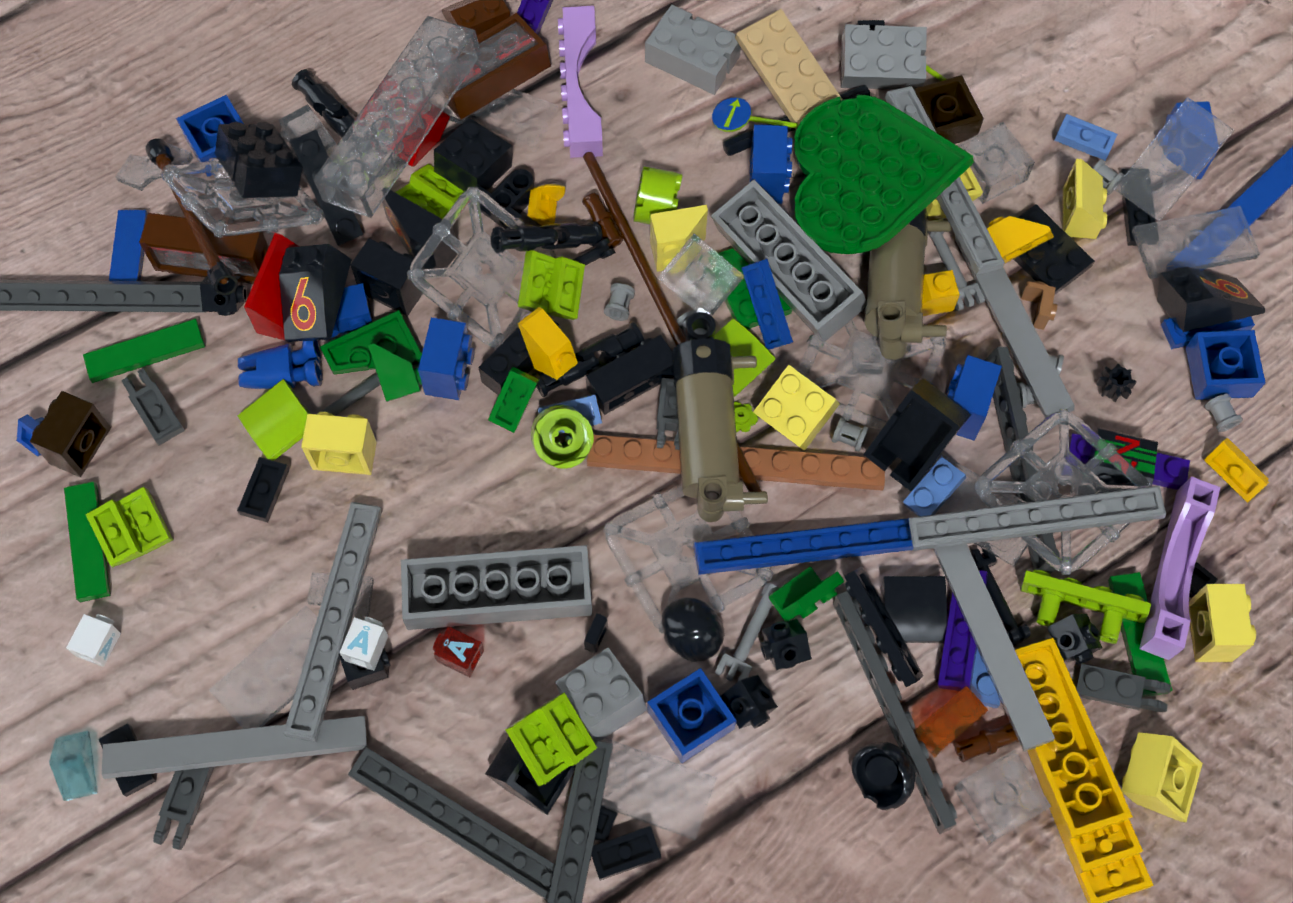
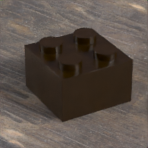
[914,75,984,144]
[30,391,111,478]

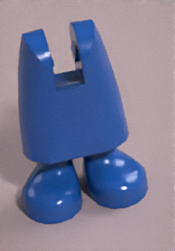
[237,340,323,389]

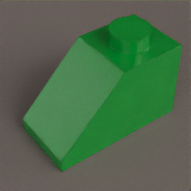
[368,343,422,402]

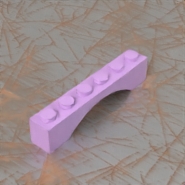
[558,6,603,158]
[1139,476,1220,660]

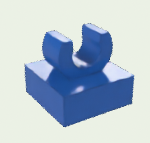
[16,414,44,457]

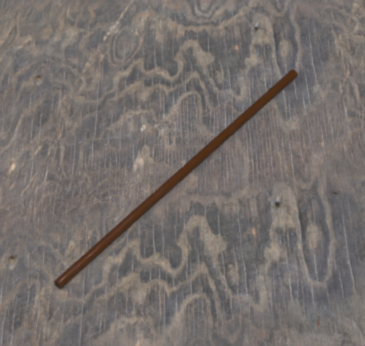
[583,152,761,492]

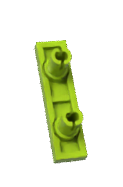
[1021,570,1151,644]

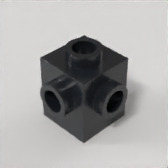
[200,276,247,316]
[1047,614,1103,664]
[760,619,812,670]
[720,675,778,729]

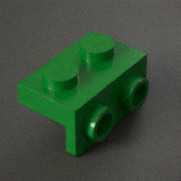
[769,567,844,622]

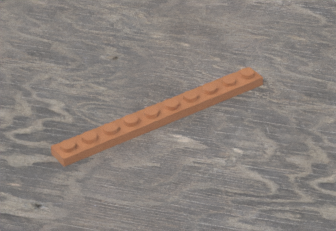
[587,435,885,491]

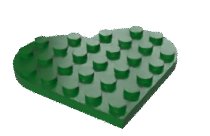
[794,95,974,254]

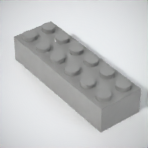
[711,180,866,343]
[401,545,592,630]

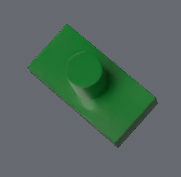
[488,367,539,433]

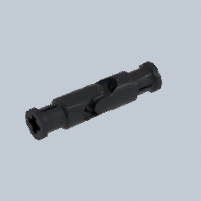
[292,69,377,157]
[491,221,602,253]
[532,323,644,397]

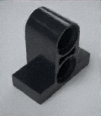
[472,169,534,229]

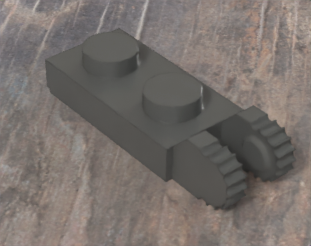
[121,368,185,446]
[656,378,680,450]
[1076,664,1171,712]
[153,767,214,850]

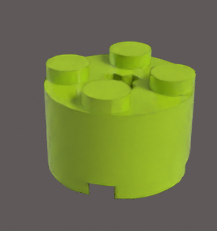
[633,166,682,225]
[531,405,594,469]

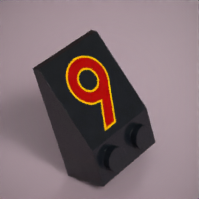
[379,185,458,278]
[279,244,352,342]
[1157,267,1265,332]

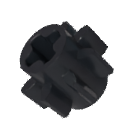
[1096,364,1137,402]

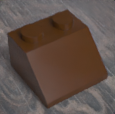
[442,0,510,45]

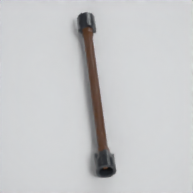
[146,138,238,295]

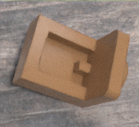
[1021,281,1057,330]

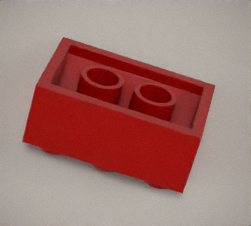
[244,233,300,341]

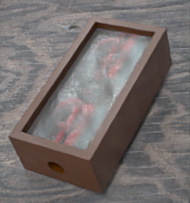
[426,13,551,120]
[139,213,269,284]

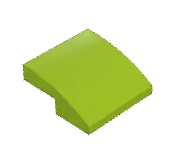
[395,164,470,221]
[518,250,585,320]
[714,319,776,397]
[237,379,310,461]
[85,487,173,567]
[505,692,597,786]

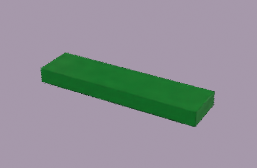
[83,319,205,383]
[64,481,111,603]
[1108,572,1173,697]

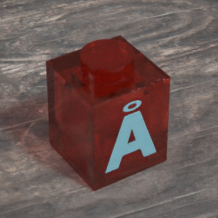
[433,626,484,678]

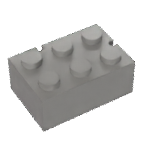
[645,4,741,95]
[841,24,927,90]

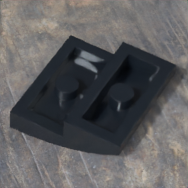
[882,576,947,643]

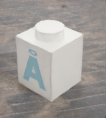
[66,614,121,667]
[339,617,388,671]

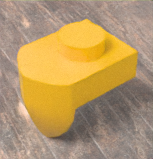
[527,184,565,225]

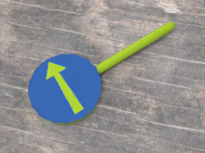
[712,98,799,132]

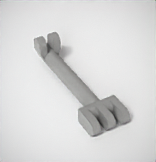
[928,218,985,311]
[715,583,779,682]

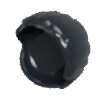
[661,597,725,662]
[851,742,916,810]

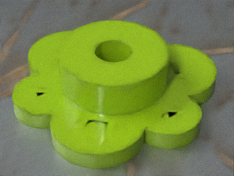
[734,402,758,433]

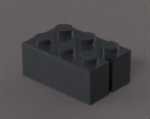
[215,122,302,198]
[863,378,971,491]

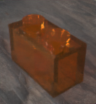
[914,686,988,758]

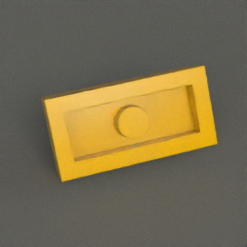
[1204,438,1269,503]

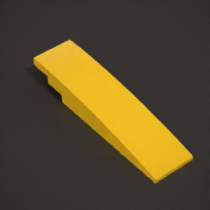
[1015,638,1154,903]

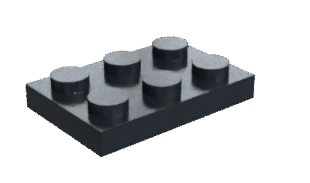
[1013,204,1095,295]

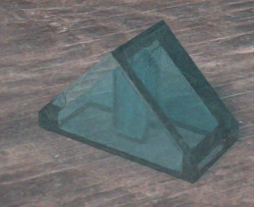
[49,730,98,801]

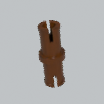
[582,193,623,249]
[954,722,1019,762]

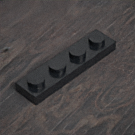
[289,129,364,246]
[844,567,924,687]

